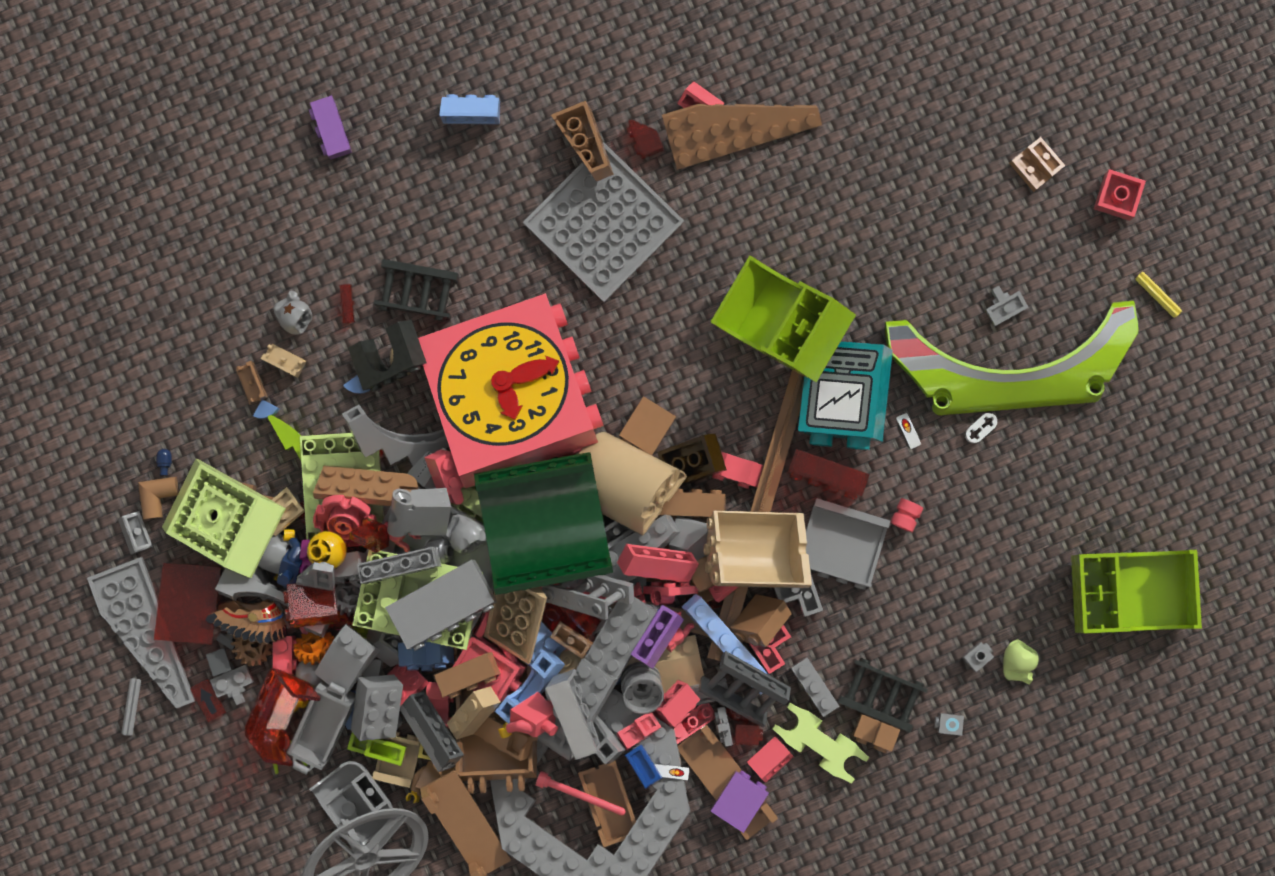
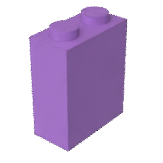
[710,770,769,833]

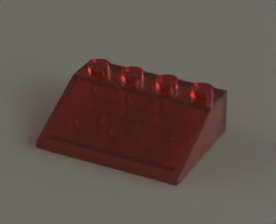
[154,563,221,646]

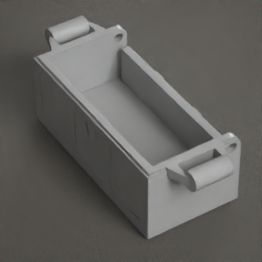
[287,680,356,775]

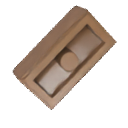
[550,621,593,659]

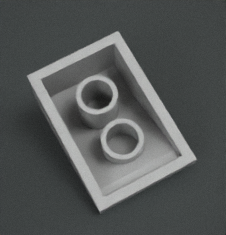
[314,624,380,696]

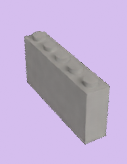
[385,560,497,651]

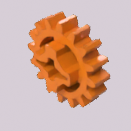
[293,632,334,665]

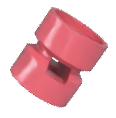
[890,498,924,533]

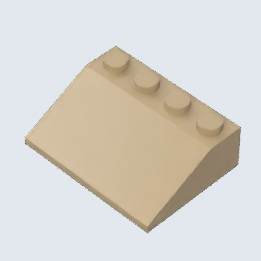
[484,587,547,664]
[625,635,704,693]

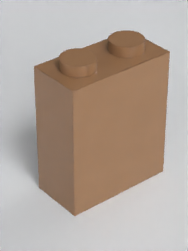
[619,396,676,456]
[730,595,792,647]

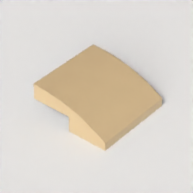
[272,487,305,537]

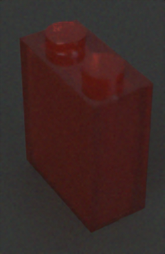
[283,583,338,628]

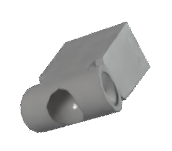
[387,488,451,537]

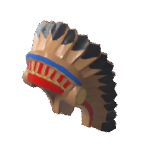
[205,599,287,644]

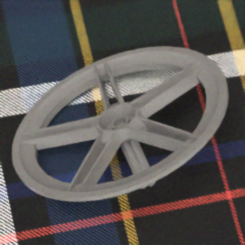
[301,808,428,876]

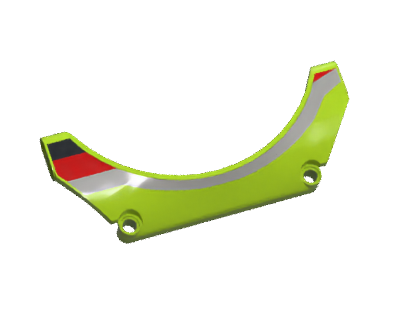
[885,301,1139,416]

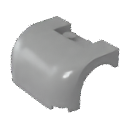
[309,761,393,845]

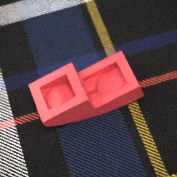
[616,712,661,750]

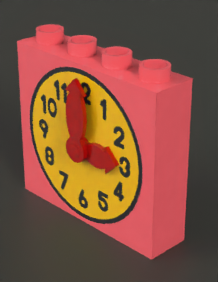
[418,293,604,489]

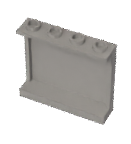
[806,498,890,590]

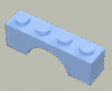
[495,651,565,723]

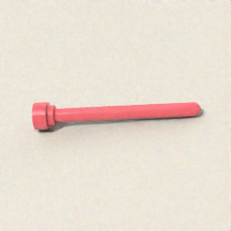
[535,771,626,816]

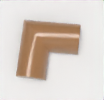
[138,477,179,520]

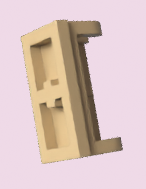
[261,344,306,378]

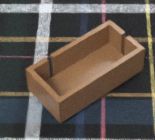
[578,760,636,847]

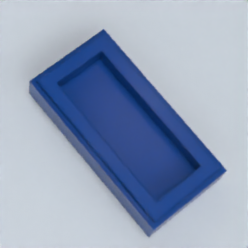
[625,745,662,789]

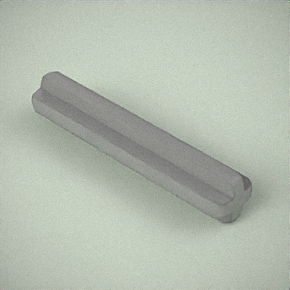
[121,678,141,736]

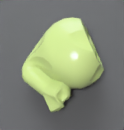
[1003,639,1039,685]

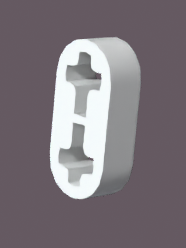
[965,413,997,443]

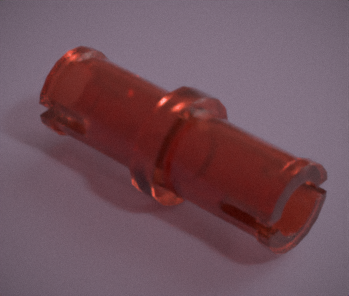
[339,284,355,323]

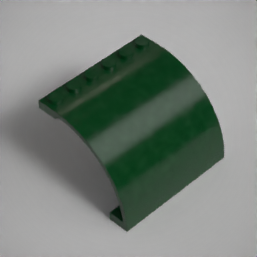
[474,452,613,595]

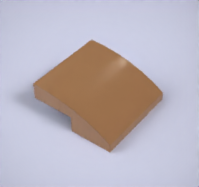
[1009,137,1065,192]

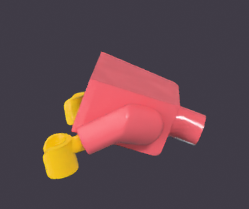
[498,692,558,738]

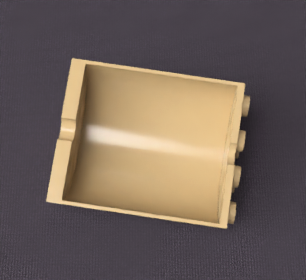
[575,432,687,536]
[703,511,812,588]

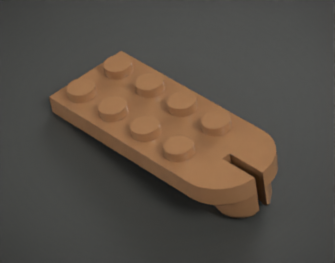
[313,466,418,506]

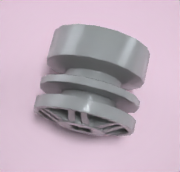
[620,662,664,714]

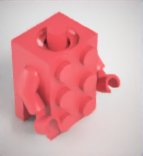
[453,636,527,702]

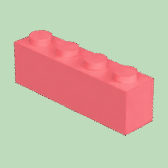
[617,544,699,582]

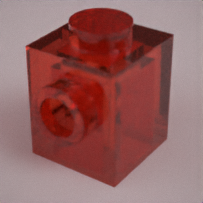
[735,724,763,745]

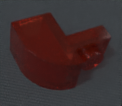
[349,517,390,553]

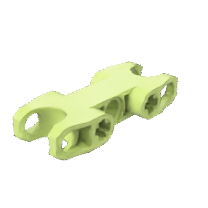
[772,703,869,784]

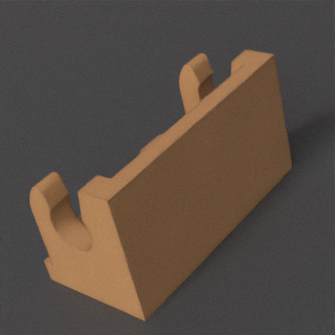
[236,361,268,405]

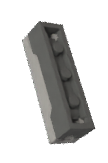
[400,691,464,772]

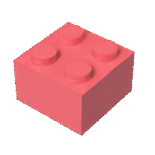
[1094,169,1146,221]

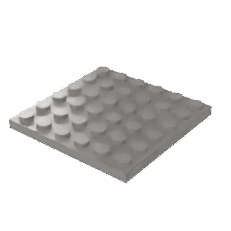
[523,142,684,303]

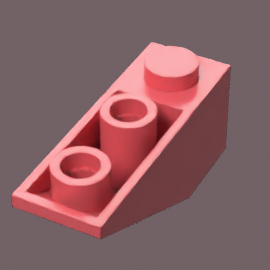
[669,703,715,744]

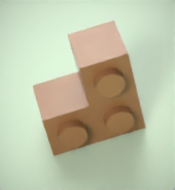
[852,713,900,753]

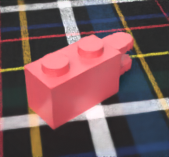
[424,449,464,505]

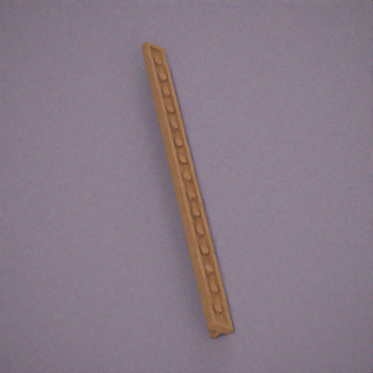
[707,370,804,662]

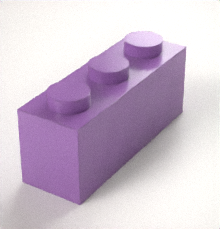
[309,95,352,160]
[630,605,684,669]

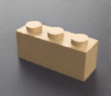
[447,686,501,740]

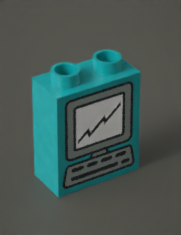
[798,341,893,450]

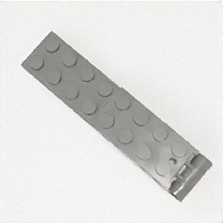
[538,597,658,761]

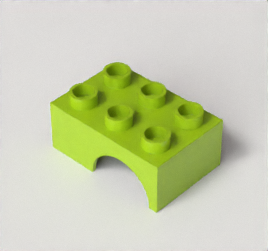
[711,255,856,382]
[1071,550,1202,633]

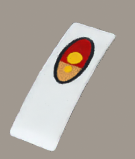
[896,413,921,449]
[655,764,689,780]

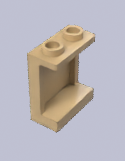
[372,731,421,788]

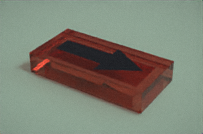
[190,679,226,722]

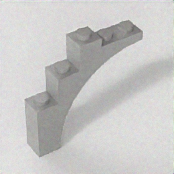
[342,405,449,467]

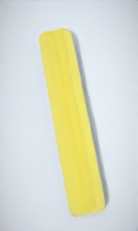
[1135,272,1182,318]

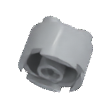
[258,534,290,574]

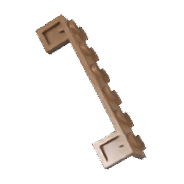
[678,724,778,840]
[420,770,511,876]

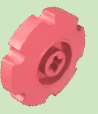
[313,495,377,548]

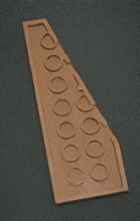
[662,104,822,170]

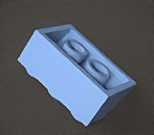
[440,94,500,124]

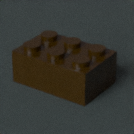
[657,433,727,487]

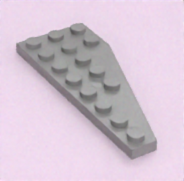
[87,557,195,708]

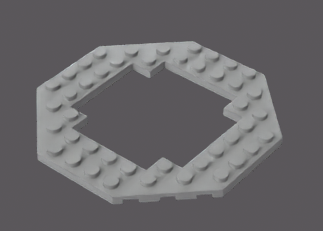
[490,688,690,876]

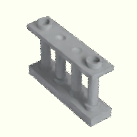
[542,575,634,620]

